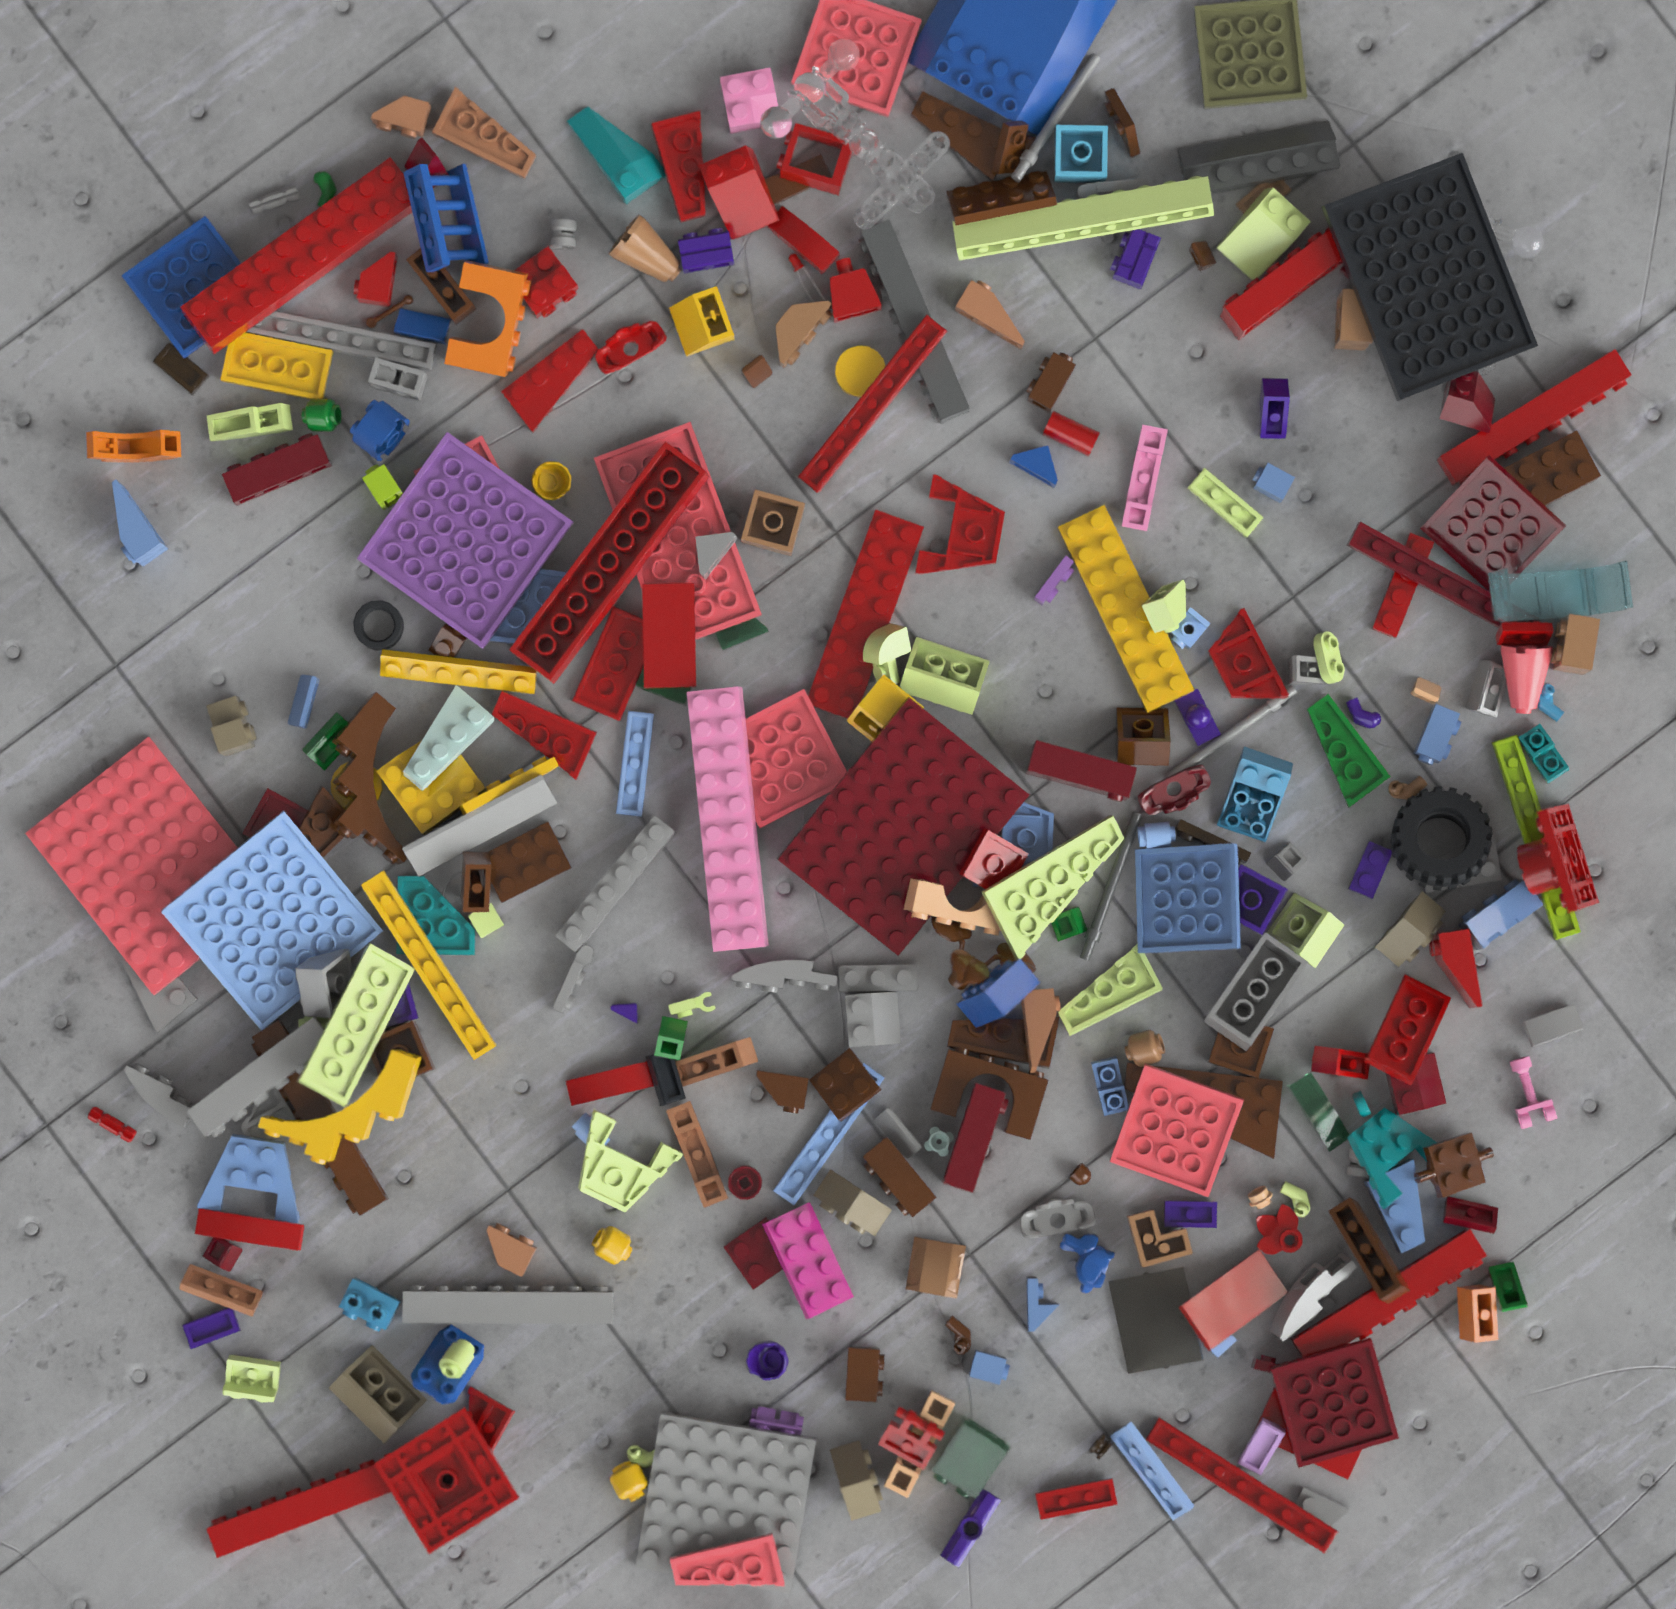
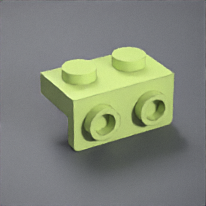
[222,1354,281,1402]

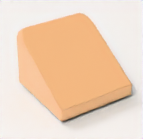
[1411,677,1441,704]

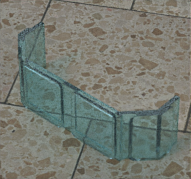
[1488,561,1633,622]

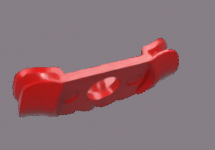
[595,321,667,374]

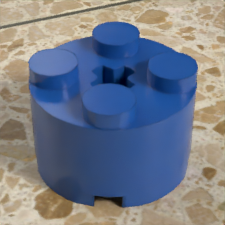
[350,400,410,461]

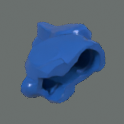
[1060,1234,1115,1294]

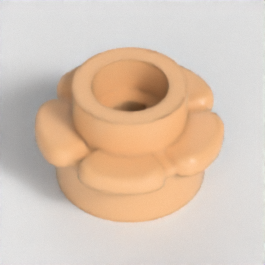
[1248,1186,1273,1209]

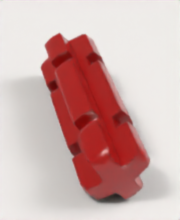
[87,1107,137,1142]

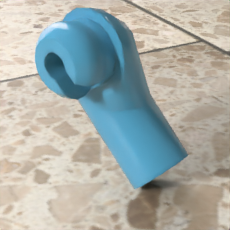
[1538,683,1564,722]

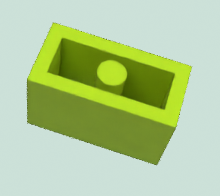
[362,464,403,511]

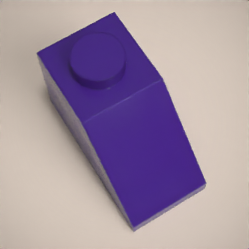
[1260,378,1290,439]

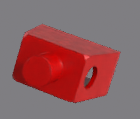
[830,258,882,323]

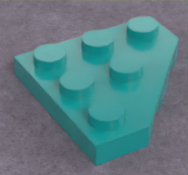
[396,876,476,955]

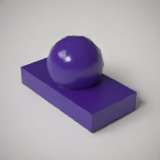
[1174,688,1221,747]

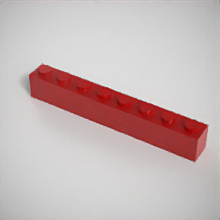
[1437,349,1632,486]
[1291,1228,1487,1357]
[206,1451,393,1558]

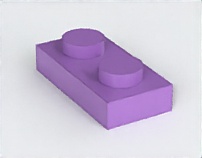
[1034,556,1074,605]

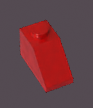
[354,251,398,307]
[1311,1046,1370,1080]

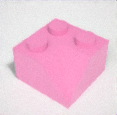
[720,67,781,134]

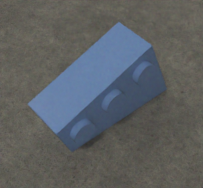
[1363,1159,1425,1253]

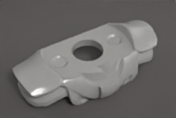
[1020,1198,1096,1238]

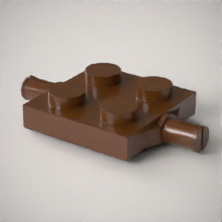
[1414,1132,1494,1198]

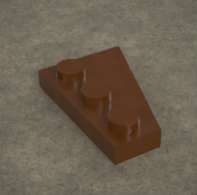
[298,786,344,858]

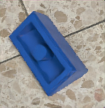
[394,308,451,344]

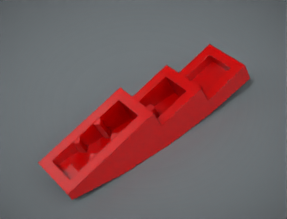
[195,1208,305,1251]

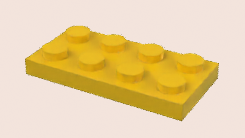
[221,333,333,399]

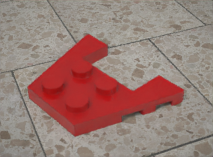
[915,474,1005,575]

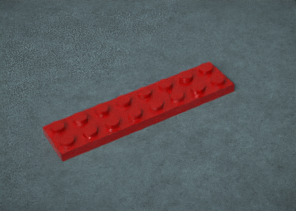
[808,509,924,719]

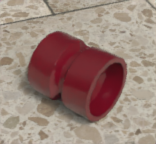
[728,1165,762,1200]

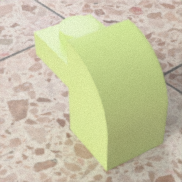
[863,624,911,684]

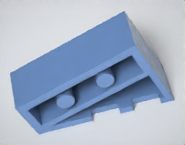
[1458,879,1543,950]

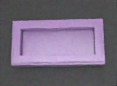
[1238,1418,1286,1475]

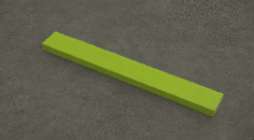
[1492,735,1581,940]

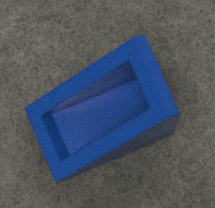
[1009,445,1058,488]

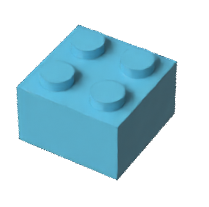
[1054,125,1108,183]

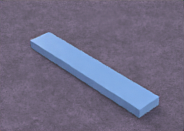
[773,1063,884,1205]

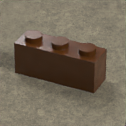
[406,248,477,325]
[862,1136,937,1218]

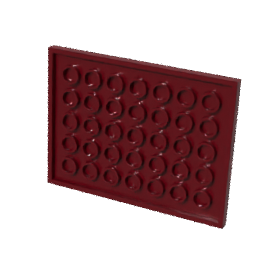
[777,696,1030,956]

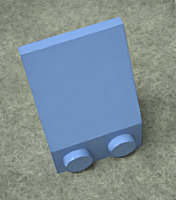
[112,479,168,566]

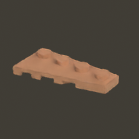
[432,87,536,179]

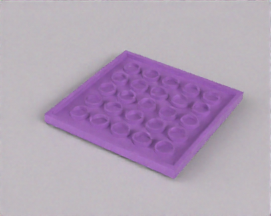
[357,432,574,649]

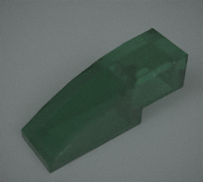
[1287,1072,1349,1152]

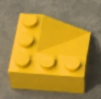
[376,740,487,836]

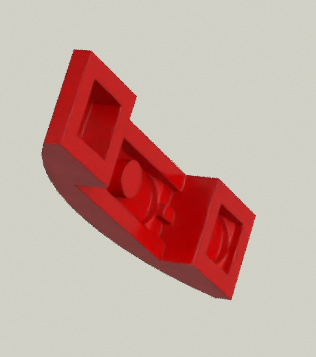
[566,1061,654,1106]

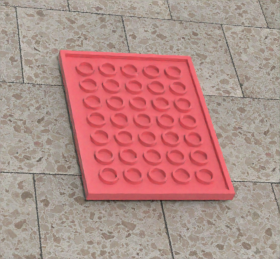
[25,737,238,996]

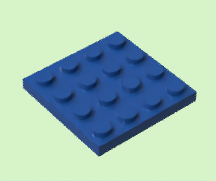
[121,216,241,359]

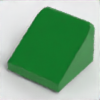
[1052,907,1087,942]

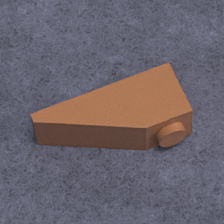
[955,280,1025,350]
[1021,988,1060,1073]
[675,1037,759,1087]

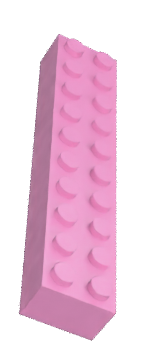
[687,686,769,952]

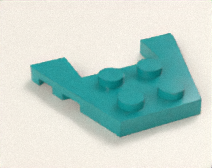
[1347,1107,1438,1210]

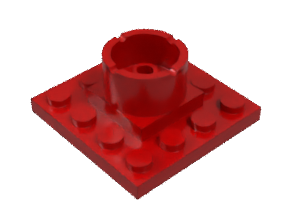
[1517,804,1599,913]
[374,1407,520,1554]

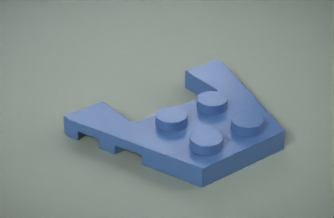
[972,802,1054,887]
[197,1134,300,1223]

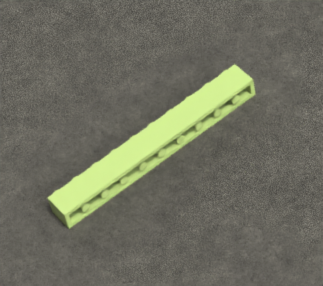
[952,176,1214,260]

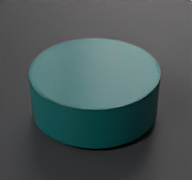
[1352,1090,1371,1118]

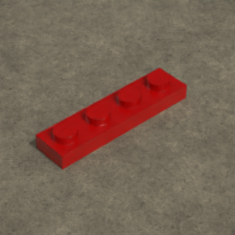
[1371,532,1434,638]

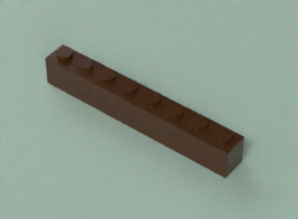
[251,1021,389,1216]

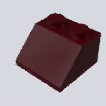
[1439,371,1496,433]
[1385,1053,1446,1115]

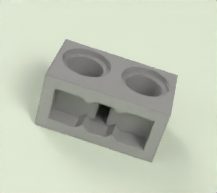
[368,357,428,401]

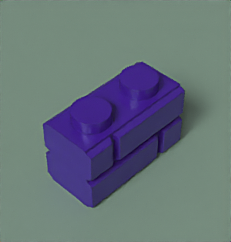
[678,228,734,274]
[1110,229,1161,289]

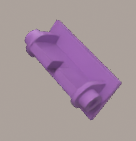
[749,1406,804,1435]

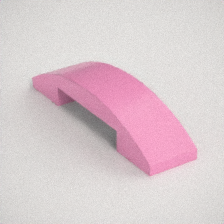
[1122,424,1168,531]

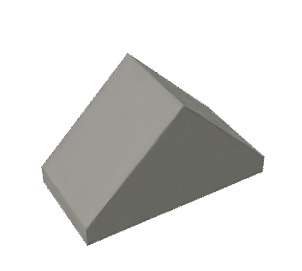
[695,532,738,579]
[1288,655,1327,685]

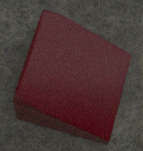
[202,1237,243,1272]

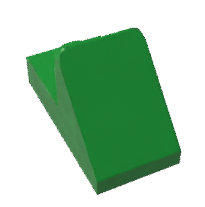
[1488,1261,1528,1312]

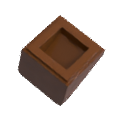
[1189,241,1216,272]
[741,355,773,388]

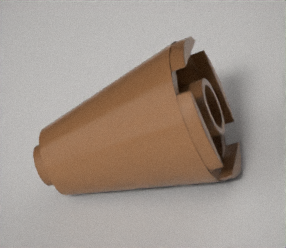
[608,214,681,283]

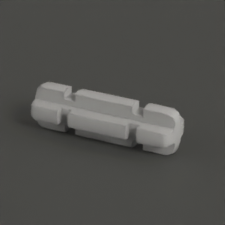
[249,186,299,215]

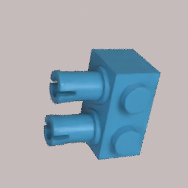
[339,1277,402,1332]

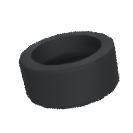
[353,600,404,651]

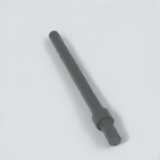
[1080,812,1142,961]

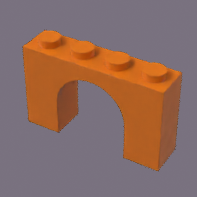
[444,260,531,377]

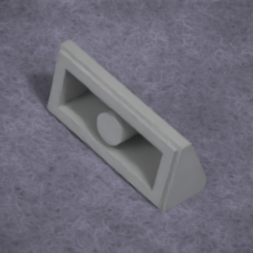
[1466,660,1506,718]
[875,1108,922,1158]

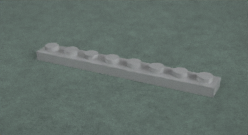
[245,311,436,371]

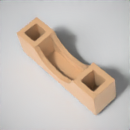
[904,879,1001,936]
[884,1390,955,1498]

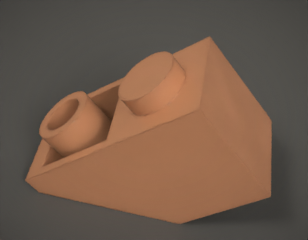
[371,96,431,139]
[486,1223,537,1277]

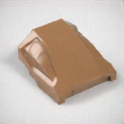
[905,1237,966,1298]

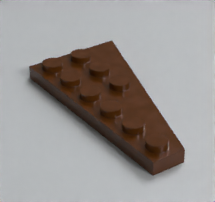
[1124,1063,1283,1159]

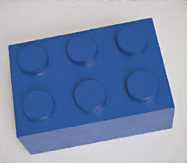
[957,959,1040,1028]

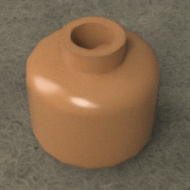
[1125,1030,1165,1067]

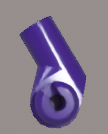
[1346,697,1381,729]

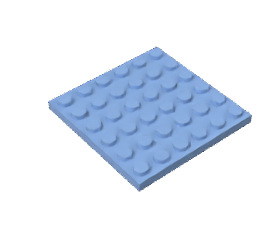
[161,811,383,1031]

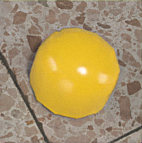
[531,461,572,500]

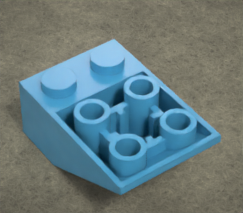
[1217,747,1293,842]

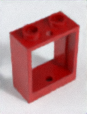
[777,123,855,196]

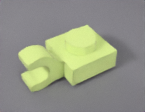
[668,992,716,1019]

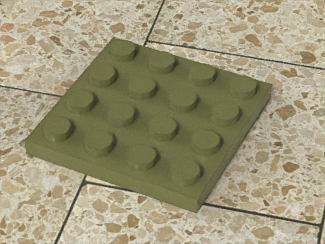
[1194,0,1307,109]

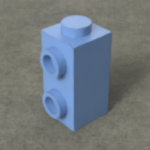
[1413,704,1461,765]

